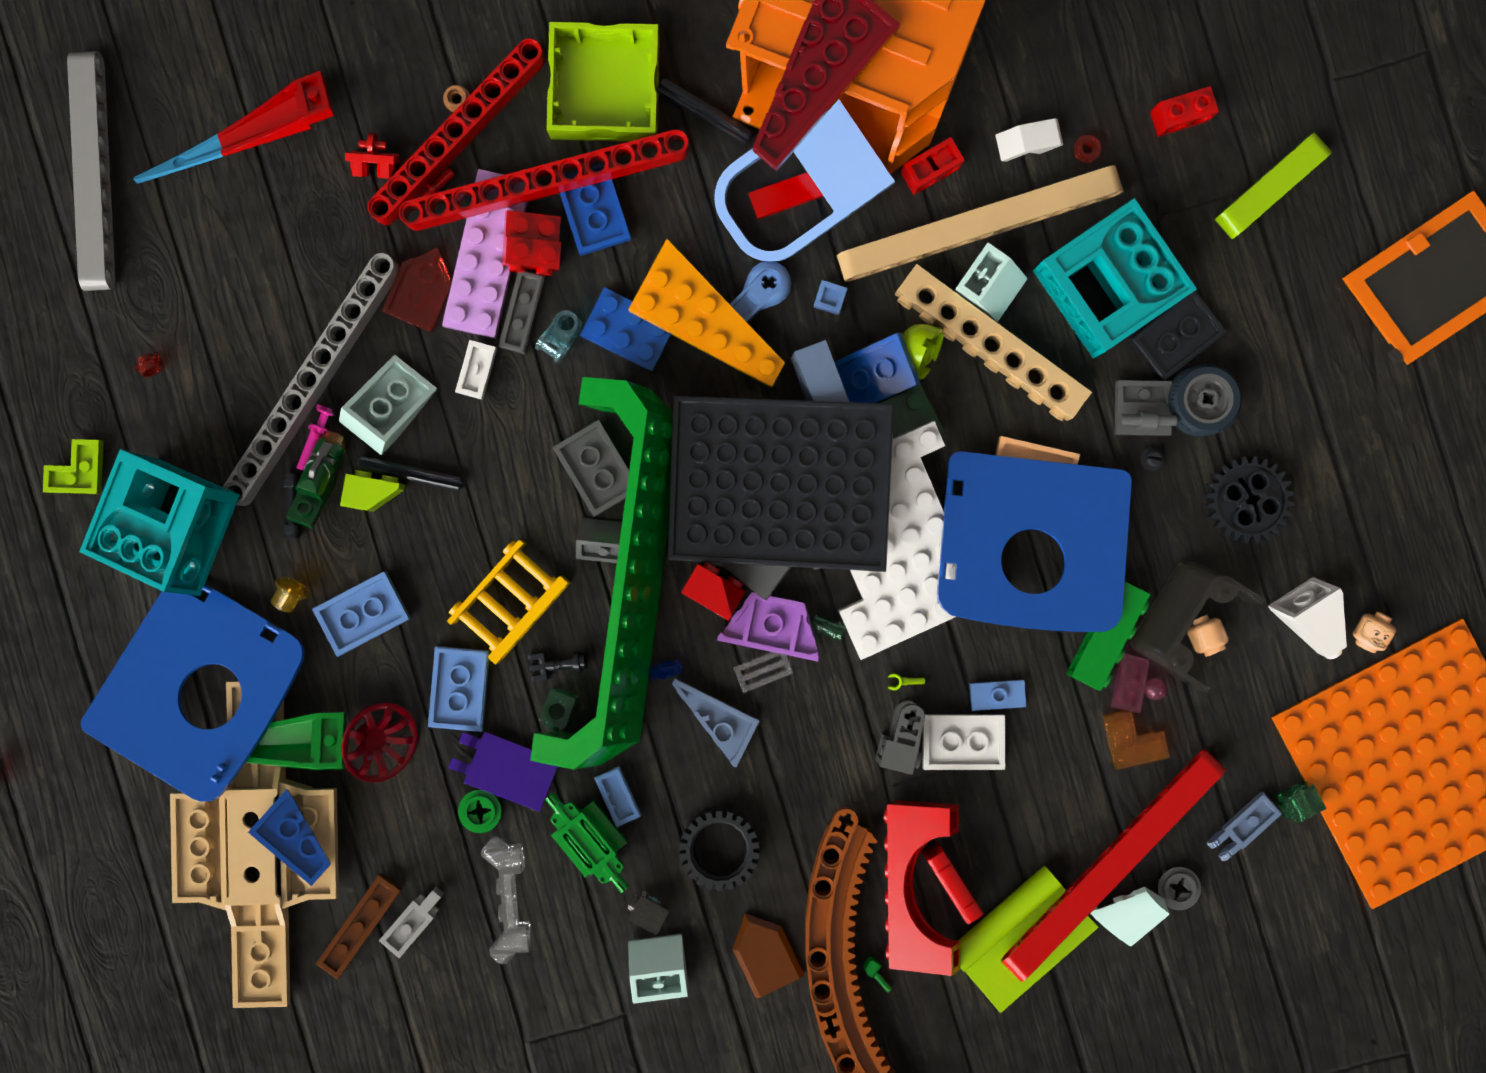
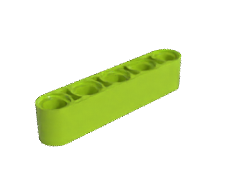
[1214,132,1332,239]

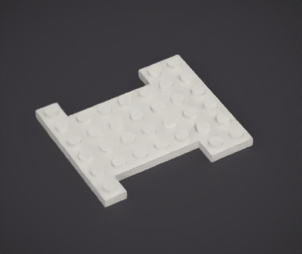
[838,421,956,660]

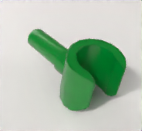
[863,956,892,992]

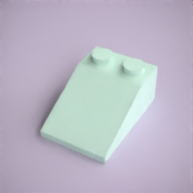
[339,355,437,455]

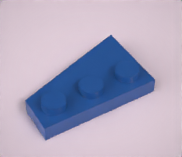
[248,789,331,886]

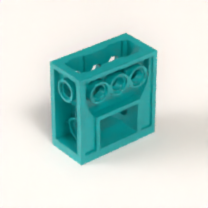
[1033,198,1197,359]
[79,449,240,596]

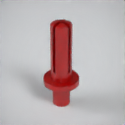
[421,169,455,197]

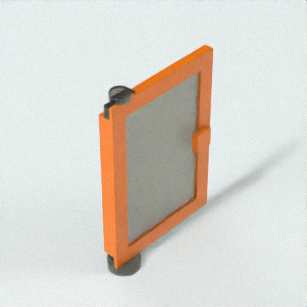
[1342,191,1486,366]

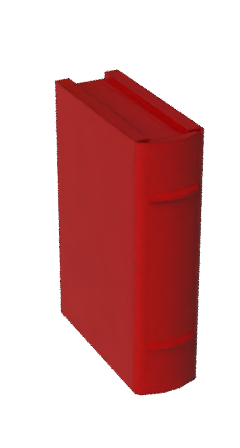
[922,842,983,924]

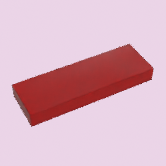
[748,172,824,220]

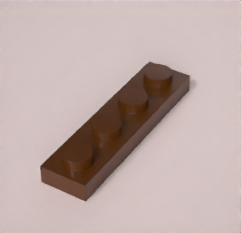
[316,873,403,980]

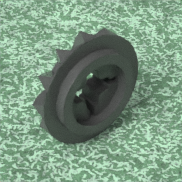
[1157,866,1201,910]

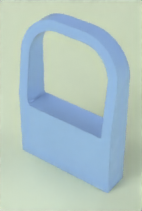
[715,99,895,262]

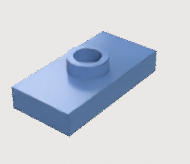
[969,679,1026,711]
[594,766,642,827]

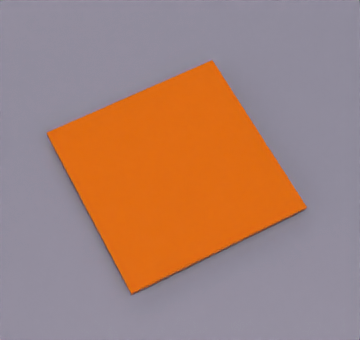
[1271,619,1486,909]

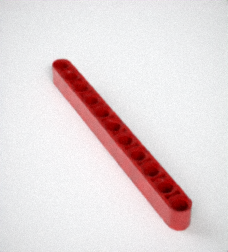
[399,130,689,231]
[1001,749,1226,982]

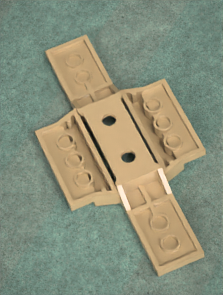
[170,681,339,1008]

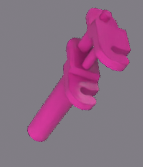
[297,404,334,470]

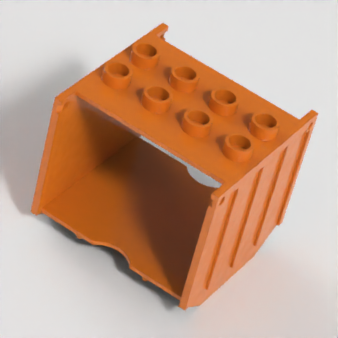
[726,0,986,174]

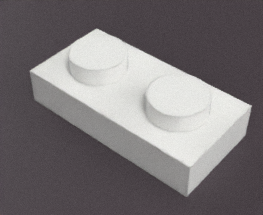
[455,340,497,400]

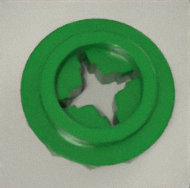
[458,789,502,833]

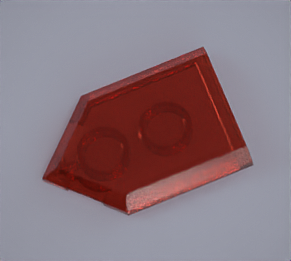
[382,248,452,333]

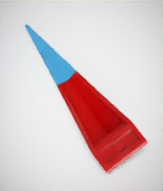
[133,71,334,183]

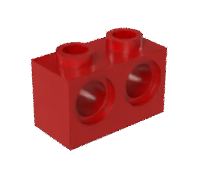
[1150,86,1219,137]
[900,137,965,195]

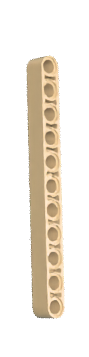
[837,165,1124,282]

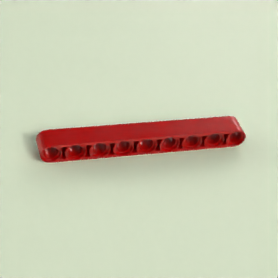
[367,38,545,225]

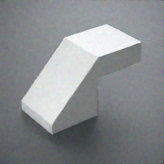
[996,118,1063,162]

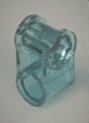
[535,310,582,364]

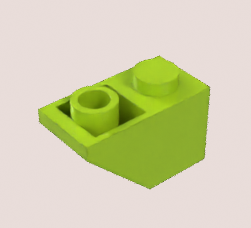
[340,470,406,512]

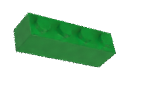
[1066,582,1150,691]

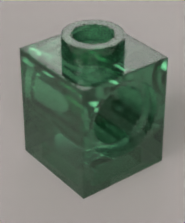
[539,687,579,731]
[1275,780,1327,824]

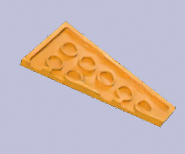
[628,239,785,388]

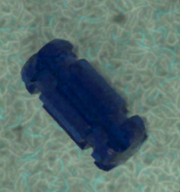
[649,659,683,681]

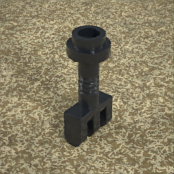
[527,651,588,682]

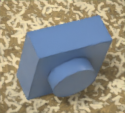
[813,280,847,315]

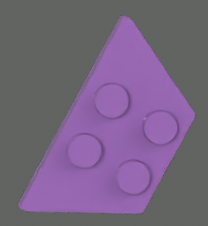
[717,592,820,661]

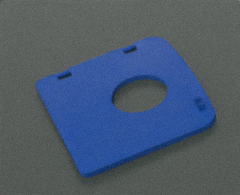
[937,452,1132,632]
[81,584,304,802]

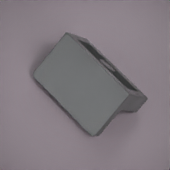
[576,518,622,563]

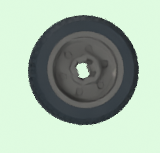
[1168,364,1243,437]

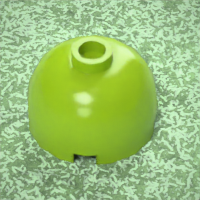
[901,323,944,380]

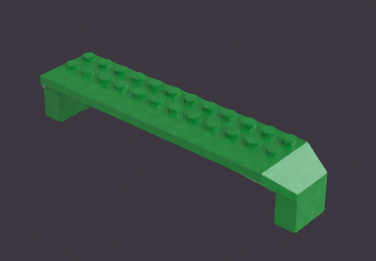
[530,377,673,770]

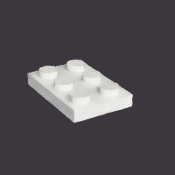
[922,714,1005,770]

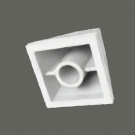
[1268,577,1347,659]

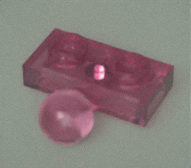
[1111,654,1166,713]

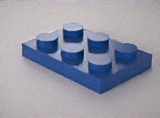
[560,162,631,256]
[580,287,672,372]
[834,333,921,403]

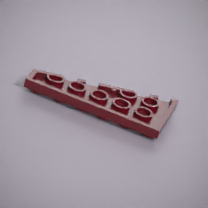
[752,0,900,172]

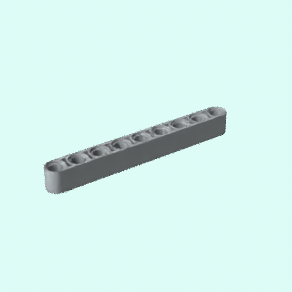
[67,51,115,291]

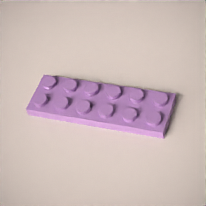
[442,169,528,339]

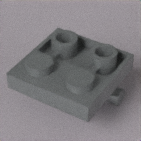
[1115,380,1177,436]

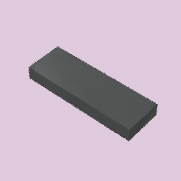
[498,271,546,355]

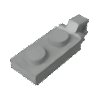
[379,887,444,958]

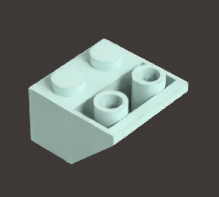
[954,243,1028,322]
[628,933,689,1004]

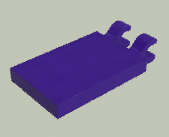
[448,732,558,812]

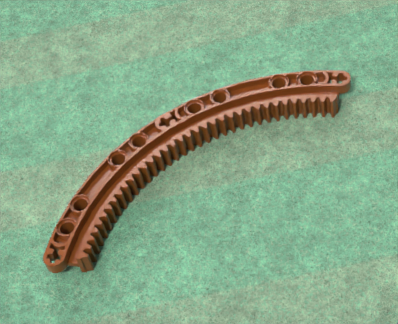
[805,806,895,1073]

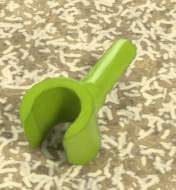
[888,673,925,690]

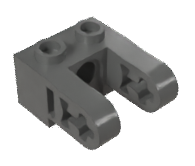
[875,700,925,775]

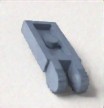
[1207,792,1282,861]

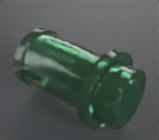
[811,614,846,642]

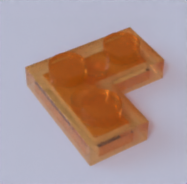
[1103,710,1170,770]

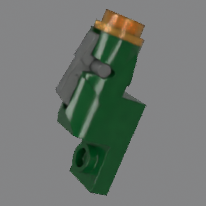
[286,431,346,529]

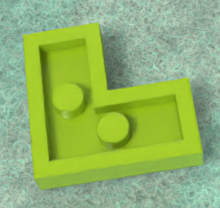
[43,439,103,494]

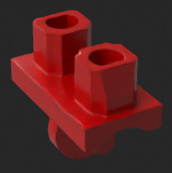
[345,133,400,179]

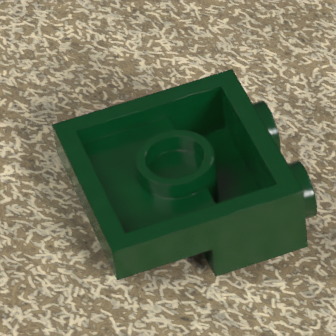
[882,384,945,438]

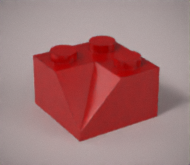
[681,562,746,621]

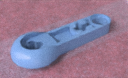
[730,261,792,323]

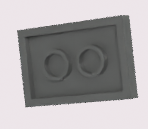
[552,420,629,517]

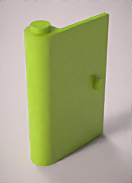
[958,865,1098,1013]

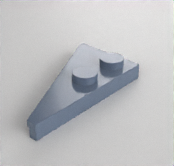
[672,678,759,767]

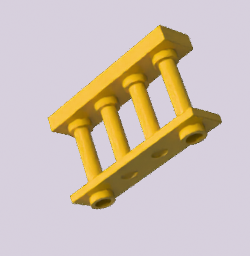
[447,540,571,665]

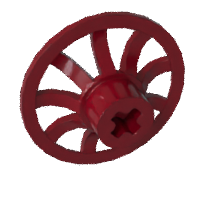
[341,702,418,783]

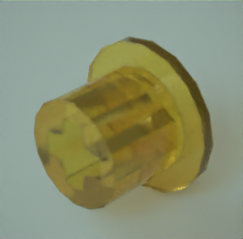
[271,577,309,612]

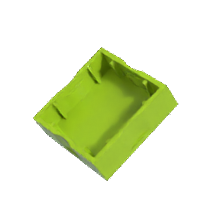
[547,22,660,141]

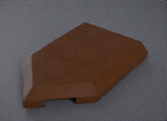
[733,913,804,998]

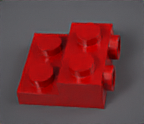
[502,210,561,276]

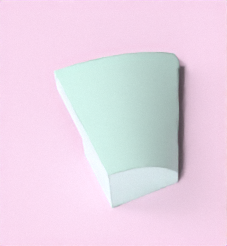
[1091,887,1170,946]

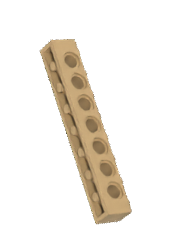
[895,264,1092,421]

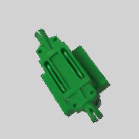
[544,792,630,893]

